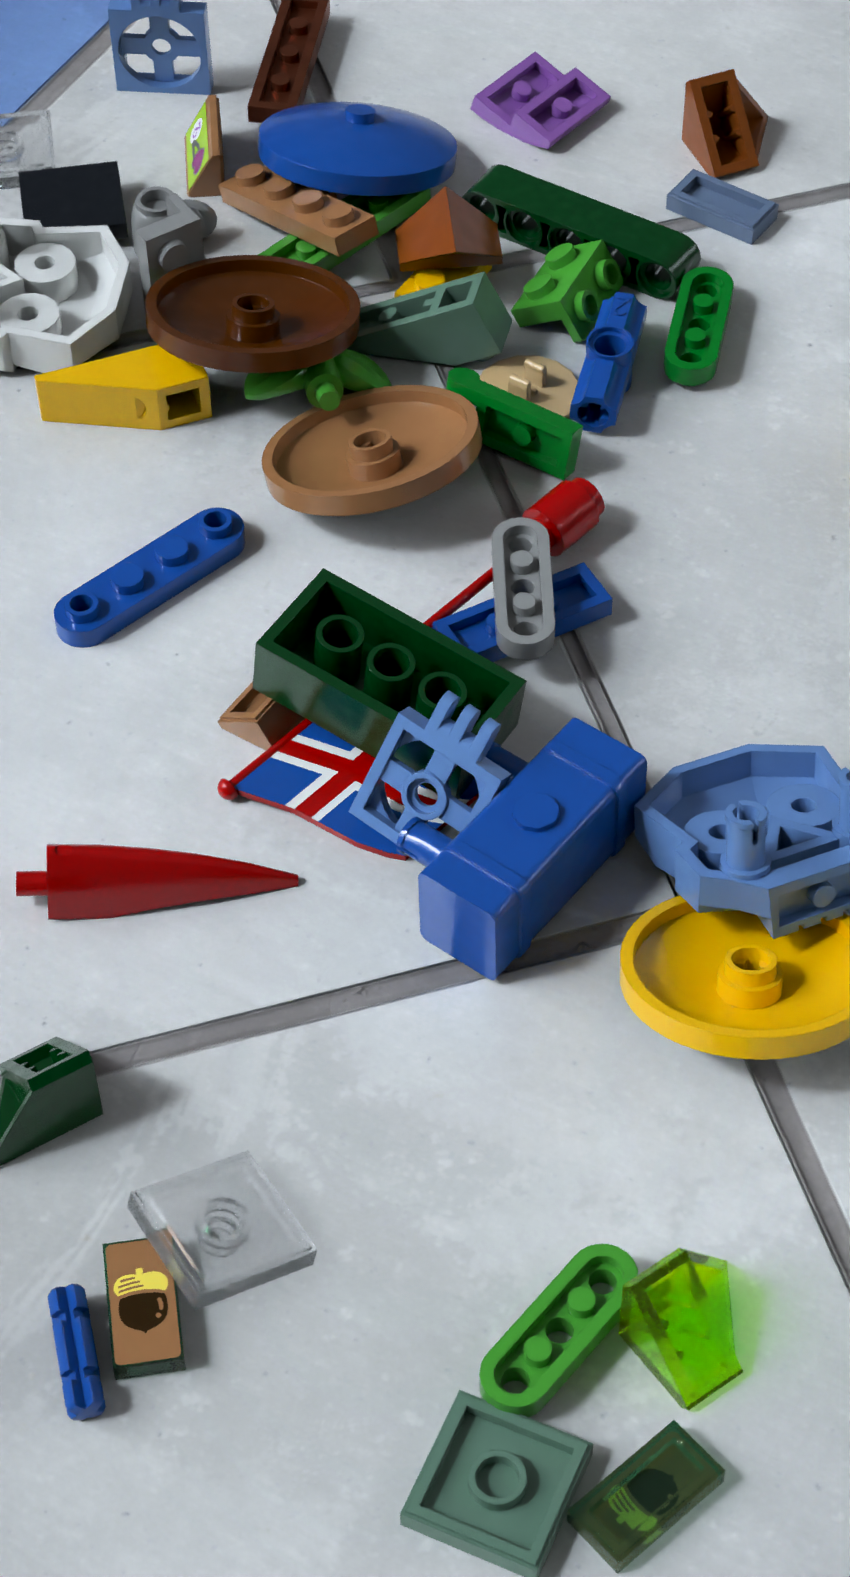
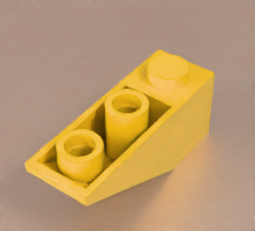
[34,344,212,430]

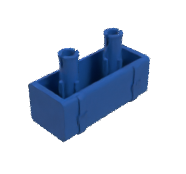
[396,718,647,980]

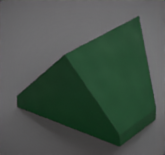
[0,1036,103,1166]

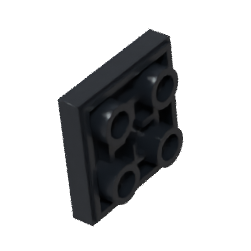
[18,161,128,239]

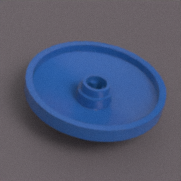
[258,102,457,196]

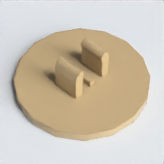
[480,355,578,419]

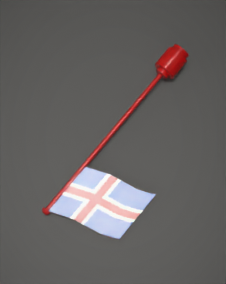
[217,477,605,861]

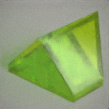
[619,1248,744,1411]

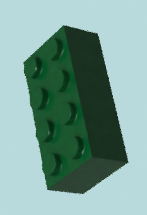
[253,568,527,799]

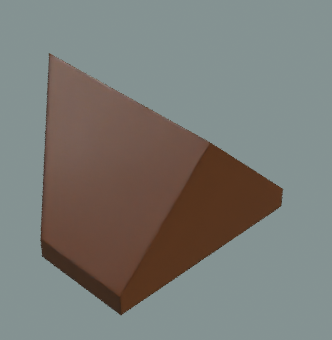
[682,69,768,178]
[395,186,503,272]

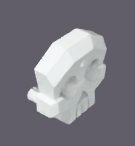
[0,218,133,373]

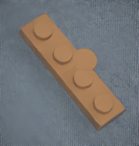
[218,163,379,257]

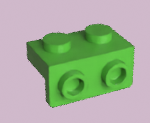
[511,239,624,343]

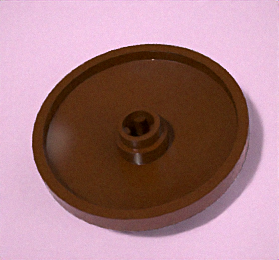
[145,255,360,373]

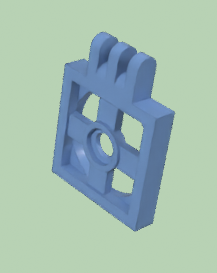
[107,0,214,95]
[348,690,511,844]

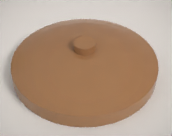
[262,385,483,516]

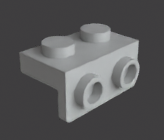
[135,193,206,313]

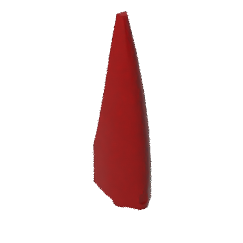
[16,844,298,920]

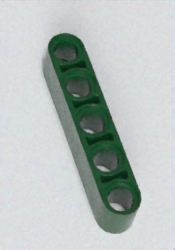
[462,164,701,299]

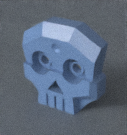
[634,744,850,939]

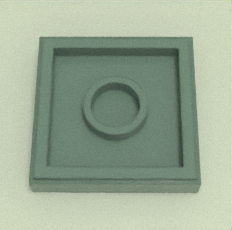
[400,1390,593,1577]

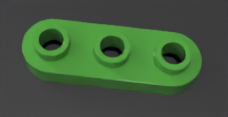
[479,1244,638,1418]

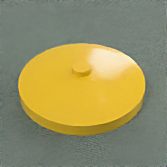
[620,895,850,1060]

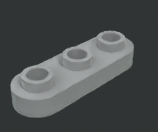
[491,517,555,660]

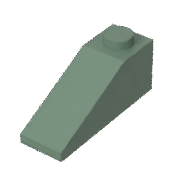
[347,271,513,366]

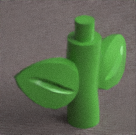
[244,349,392,411]

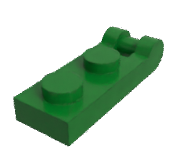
[446,367,584,480]

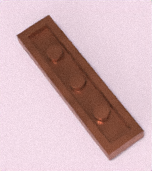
[247,0,330,123]

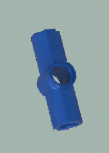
[570,291,647,433]

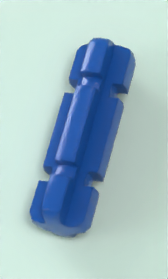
[48,1284,106,1421]

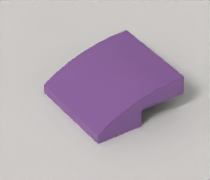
[470,51,611,149]

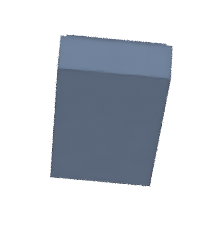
[666,169,779,245]

